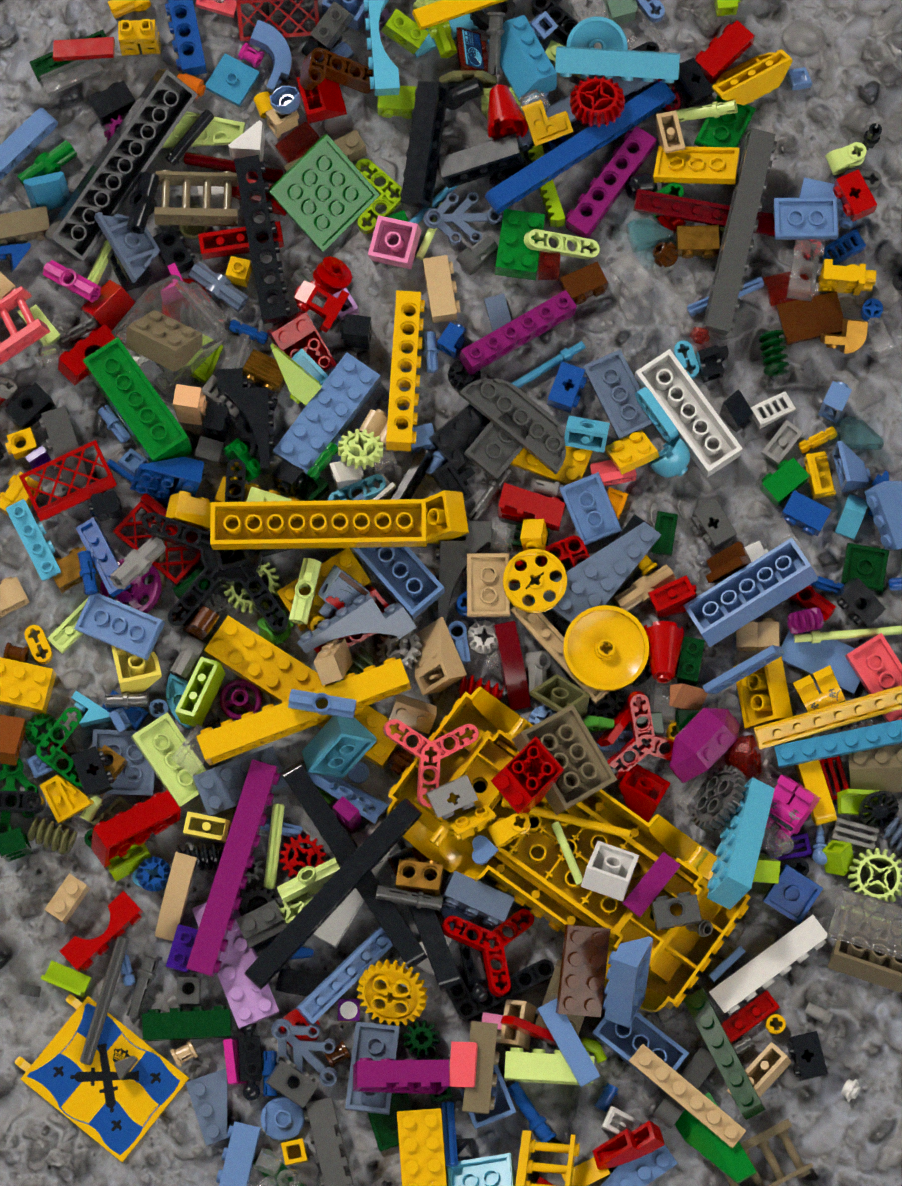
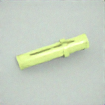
[676,100,738,122]

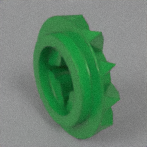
[25,713,60,747]

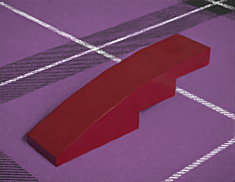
[493,621,531,711]

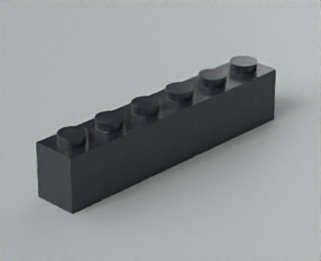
[400,81,449,208]

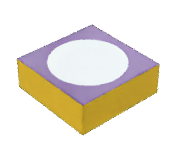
[338,999,360,1022]

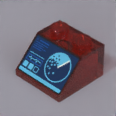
[456,27,488,72]

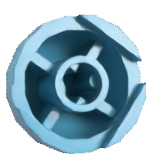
[648,437,691,478]

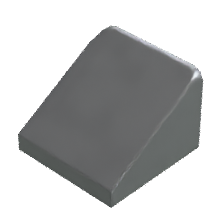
[114,1056,138,1080]

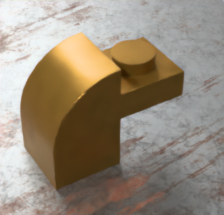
[820,318,868,354]

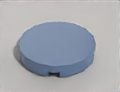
[261,1096,305,1141]

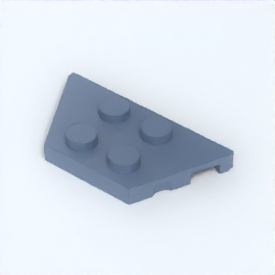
[94,212,160,283]

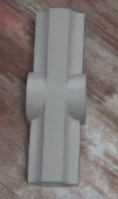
[110,537,166,590]

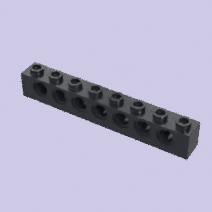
[234,155,291,324]

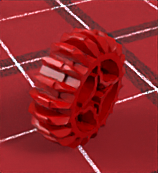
[570,75,625,128]

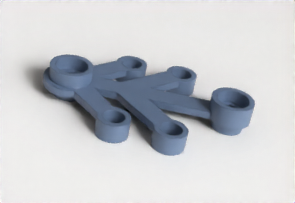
[423,192,503,245]
[271,1019,338,1087]

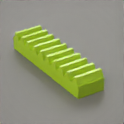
[528,144,565,228]

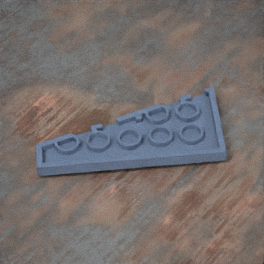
[543,522,661,624]

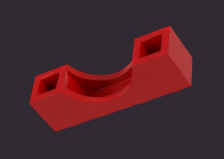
[59,891,143,972]

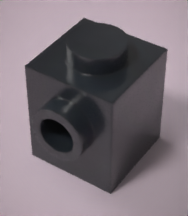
[272,461,308,497]

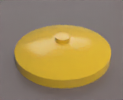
[563,605,649,691]

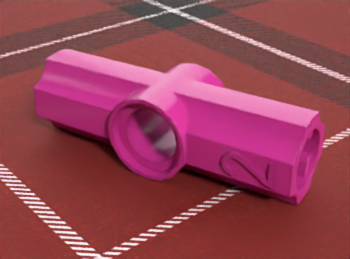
[43,260,101,303]

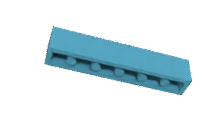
[555,46,681,83]

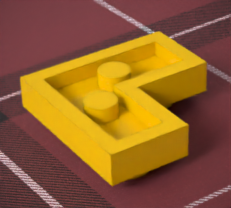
[522,100,573,146]

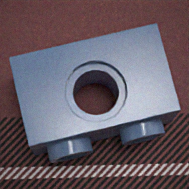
[818,381,852,423]

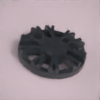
[858,791,899,827]

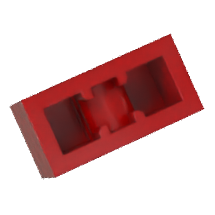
[833,169,877,222]

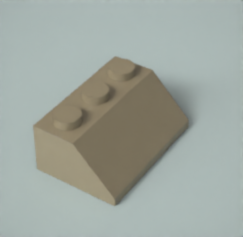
[849,746,902,793]

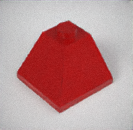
[619,764,671,822]

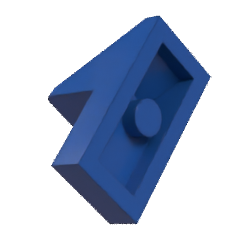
[0,243,31,272]

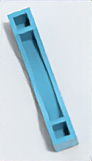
[363,0,400,96]

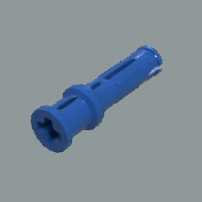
[507,1082,557,1143]

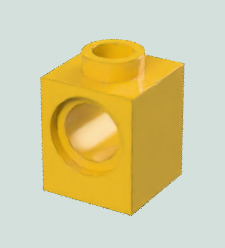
[225,256,252,288]
[5,427,38,460]
[520,519,548,551]

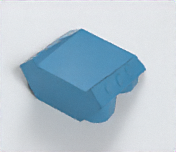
[23,171,71,210]

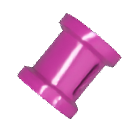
[238,43,265,68]

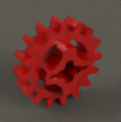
[279,834,327,878]

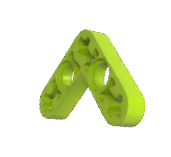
[356,158,402,234]

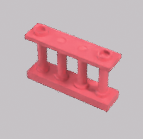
[0,286,50,365]

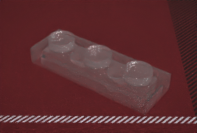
[39,59,104,96]

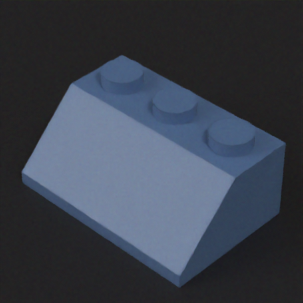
[864,481,902,550]

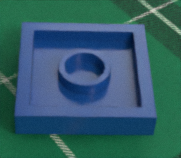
[762,864,823,924]

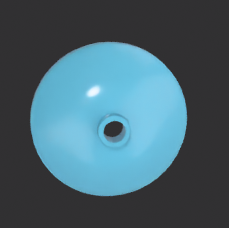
[566,16,628,79]

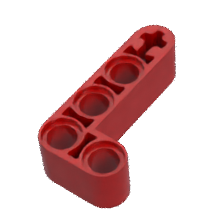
[510,535,590,583]

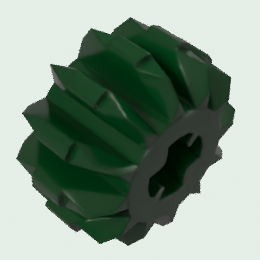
[403,1020,440,1058]

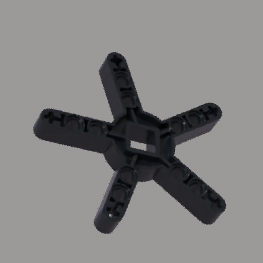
[142,459,292,635]

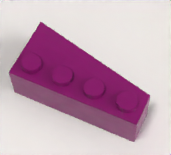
[353,1058,449,1095]

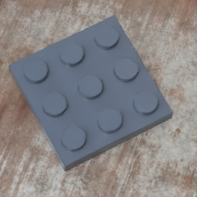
[92,729,155,797]

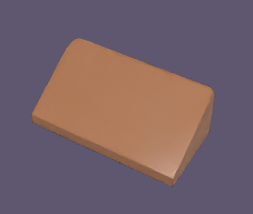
[669,684,708,710]

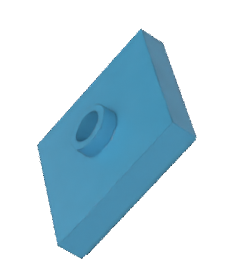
[205,53,260,107]

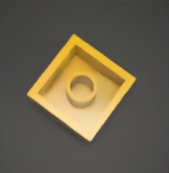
[425,490,469,544]

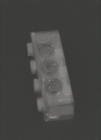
[786,239,825,301]

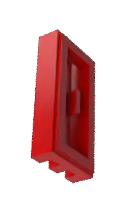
[819,756,849,801]

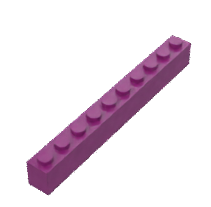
[186,759,281,977]

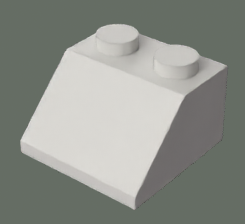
[581,841,639,902]

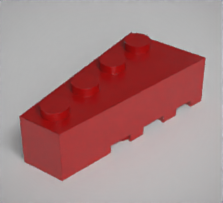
[91,790,181,868]

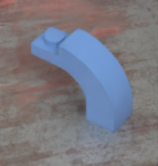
[249,20,291,93]

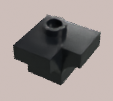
[696,345,729,383]

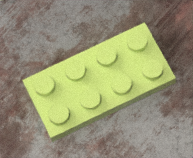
[131,712,207,807]

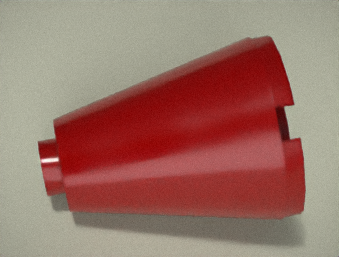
[487,84,528,140]
[644,621,684,683]

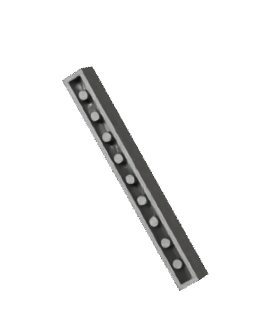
[701,128,777,335]

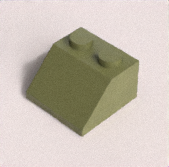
[530,674,590,717]

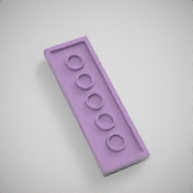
[191,902,280,1030]

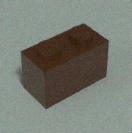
[559,261,608,305]

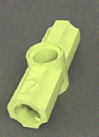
[289,558,322,625]
[277,858,341,903]

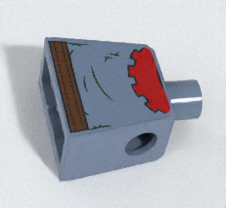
[318,564,370,619]

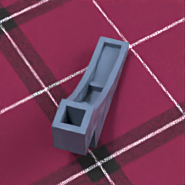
[297,594,417,653]

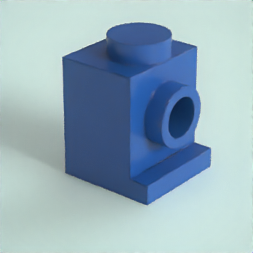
[437,322,466,359]

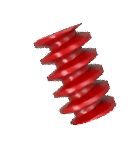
[458,675,505,701]

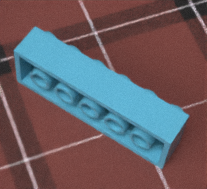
[707,777,775,910]

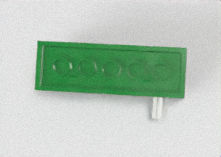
[83,337,193,463]

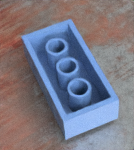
[591,1012,689,1090]

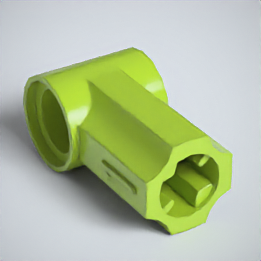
[428,21,457,58]

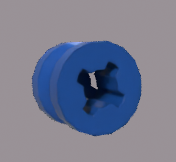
[860,298,883,323]

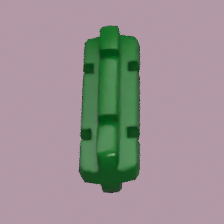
[307,442,338,480]

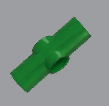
[17,140,77,186]

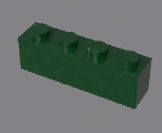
[142,1006,232,1042]

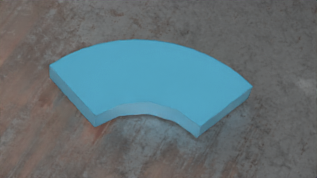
[166,673,192,730]

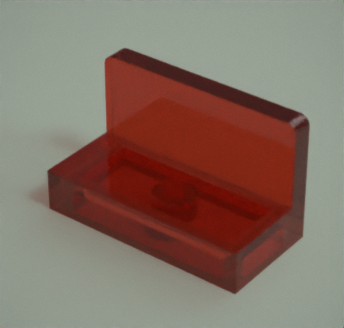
[763,269,811,306]

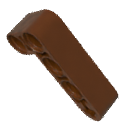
[300,48,374,94]
[174,604,219,641]

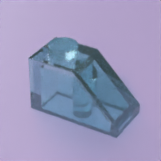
[626,218,674,253]
[839,417,884,450]

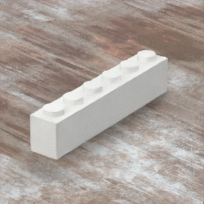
[313,821,400,948]
[707,915,829,1015]

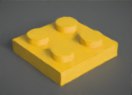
[605,430,660,475]

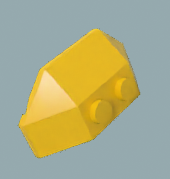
[712,49,793,106]

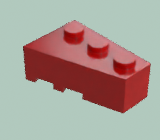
[498,483,565,532]

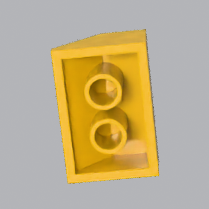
[733,656,793,728]

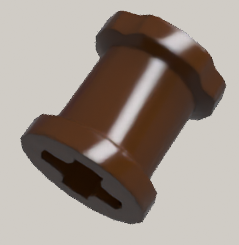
[3,642,29,663]
[323,1041,351,1068]

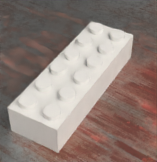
[635,349,743,478]

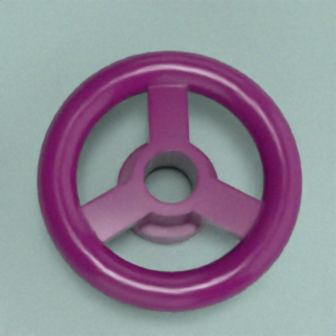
[220,679,262,720]

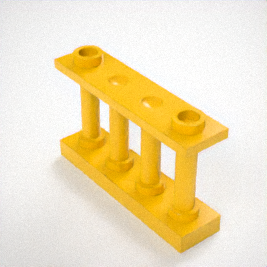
[515,1130,580,1186]

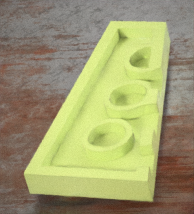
[162,111,246,148]

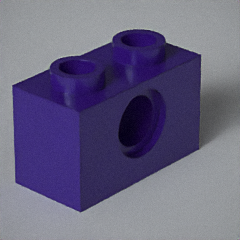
[166,924,198,973]

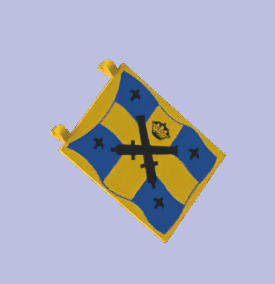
[15,994,190,1163]

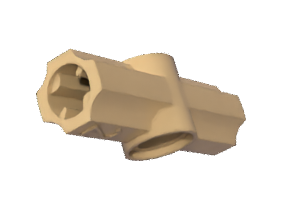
[613,564,676,611]

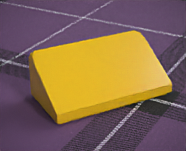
[561,1157,611,1186]

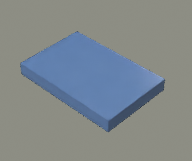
[774,197,838,240]
[559,472,622,546]

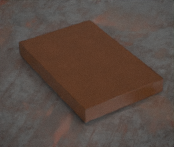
[776,291,844,345]

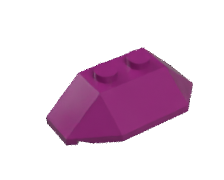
[669,708,740,783]

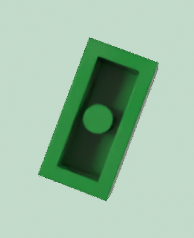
[760,457,810,507]

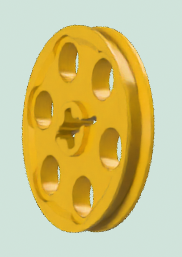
[503,549,567,613]

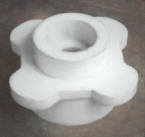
[841,1079,860,1102]

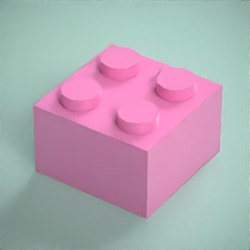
[368,215,422,269]

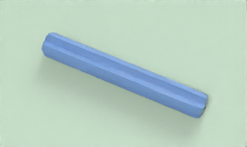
[687,276,764,316]

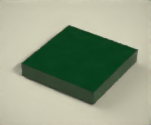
[840,543,889,592]

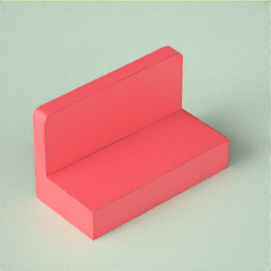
[590,460,637,487]
[449,1041,478,1089]

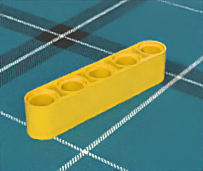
[788,735,837,826]

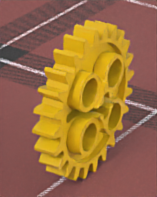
[357,959,428,1026]

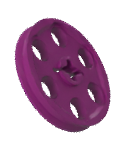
[100,558,162,613]

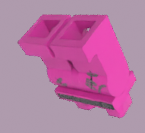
[765,775,821,841]

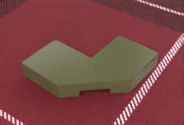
[439,71,497,88]

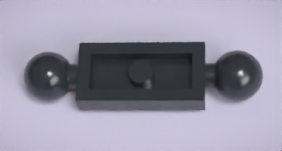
[459,927,489,1003]
[237,1023,262,1101]

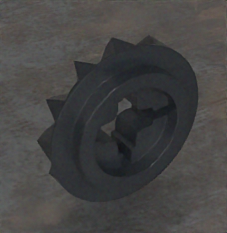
[448,360,481,391]

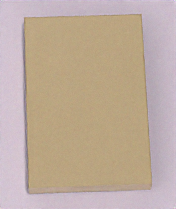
[467,553,510,617]

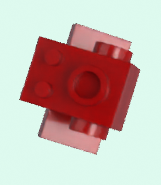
[294,280,349,333]

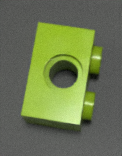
[380,9,429,55]

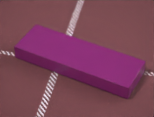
[622,852,681,918]

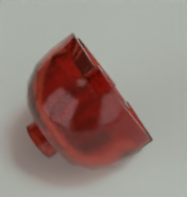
[725,734,762,778]

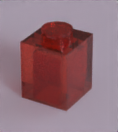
[538,252,560,281]

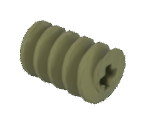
[28,816,78,855]

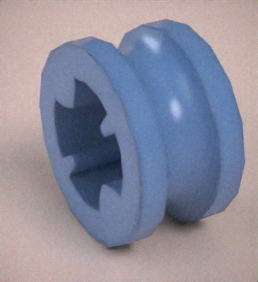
[149,699,169,719]

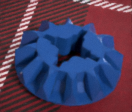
[136,856,171,892]

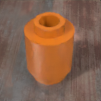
[177,73,206,99]

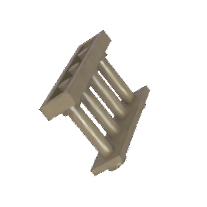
[154,170,238,227]
[708,1119,814,1186]

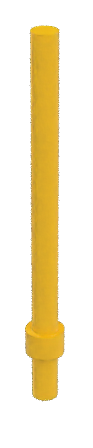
[501,798,631,839]

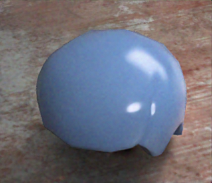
[270,86,301,114]

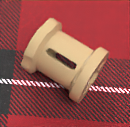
[170,1039,199,1067]

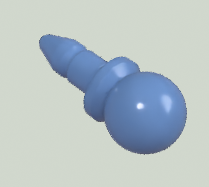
[812,825,827,865]

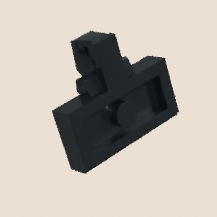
[431,462,475,502]

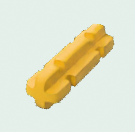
[798,426,838,453]

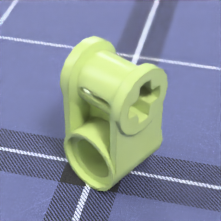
[825,142,867,175]

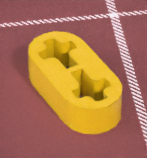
[24,625,53,664]

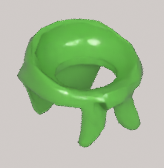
[257,610,294,645]

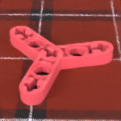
[383,719,479,807]

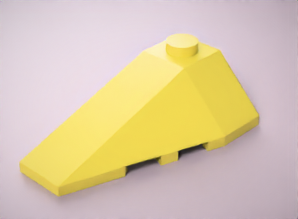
[111,645,162,694]

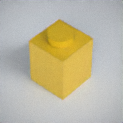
[281,1138,308,1166]

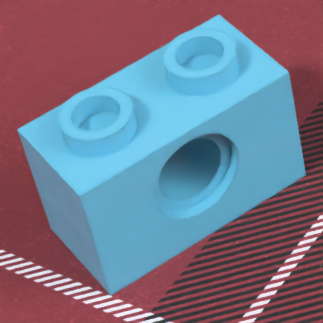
[564,415,610,453]

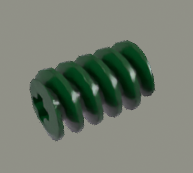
[759,330,790,376]

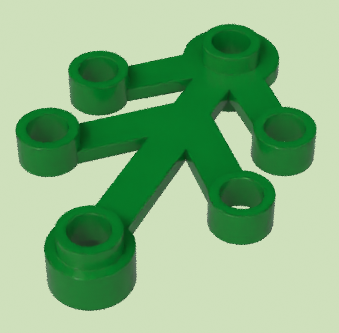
[0,758,38,834]

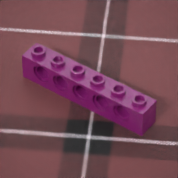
[565,126,657,238]
[459,290,577,375]

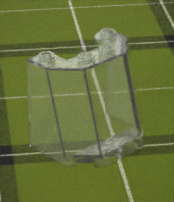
[111,274,228,395]

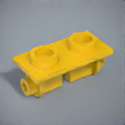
[448,804,497,841]

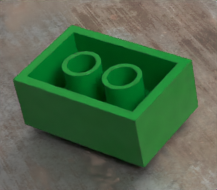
[495,209,545,281]

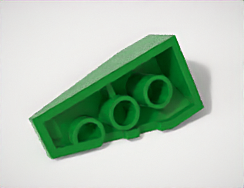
[674,1092,757,1184]

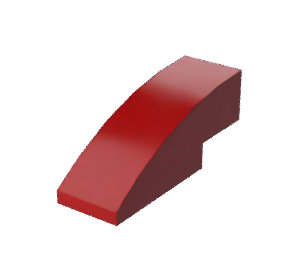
[592,1120,665,1170]

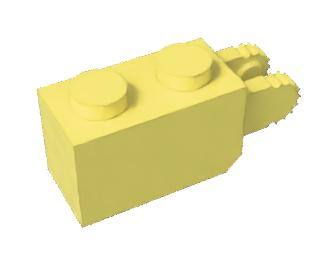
[183,811,232,843]

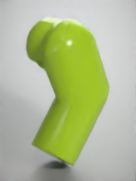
[580,1037,607,1064]

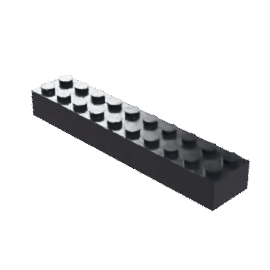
[43,69,198,262]

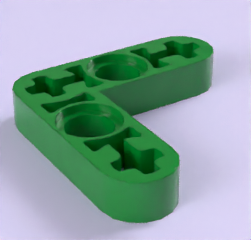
[36,707,83,787]

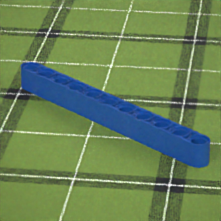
[484,81,676,214]

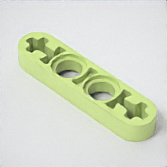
[524,229,600,260]

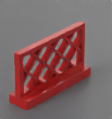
[236,0,319,41]
[19,440,118,522]
[113,493,201,586]

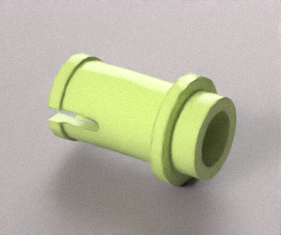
[79,796,103,823]

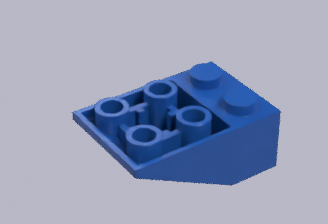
[130,457,204,499]

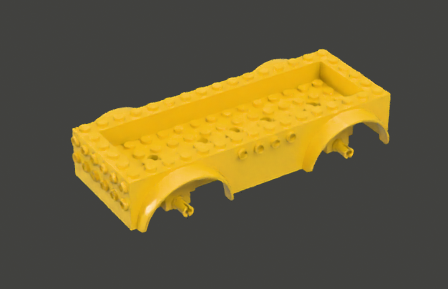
[387,686,751,1012]

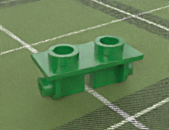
[224,438,262,483]

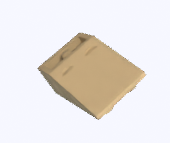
[415,617,467,695]

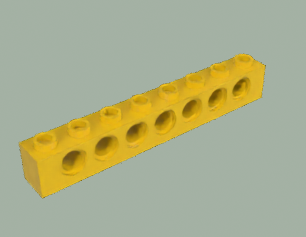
[386,290,425,452]

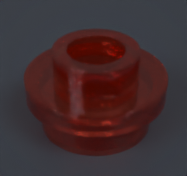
[689,327,710,344]

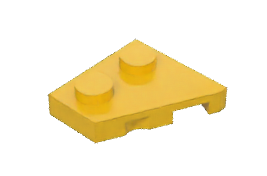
[39,775,94,823]

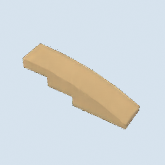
[155,852,197,941]

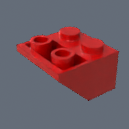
[296,77,347,124]

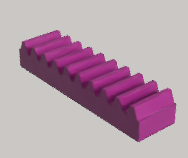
[333,796,362,834]

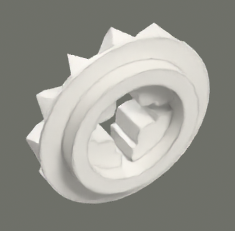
[467,620,498,654]

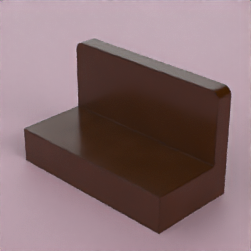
[706,541,752,583]

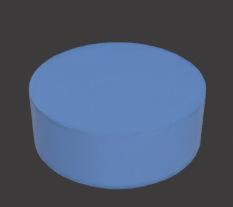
[348,761,369,784]

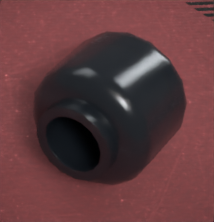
[625,173,657,201]

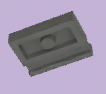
[236,900,287,948]

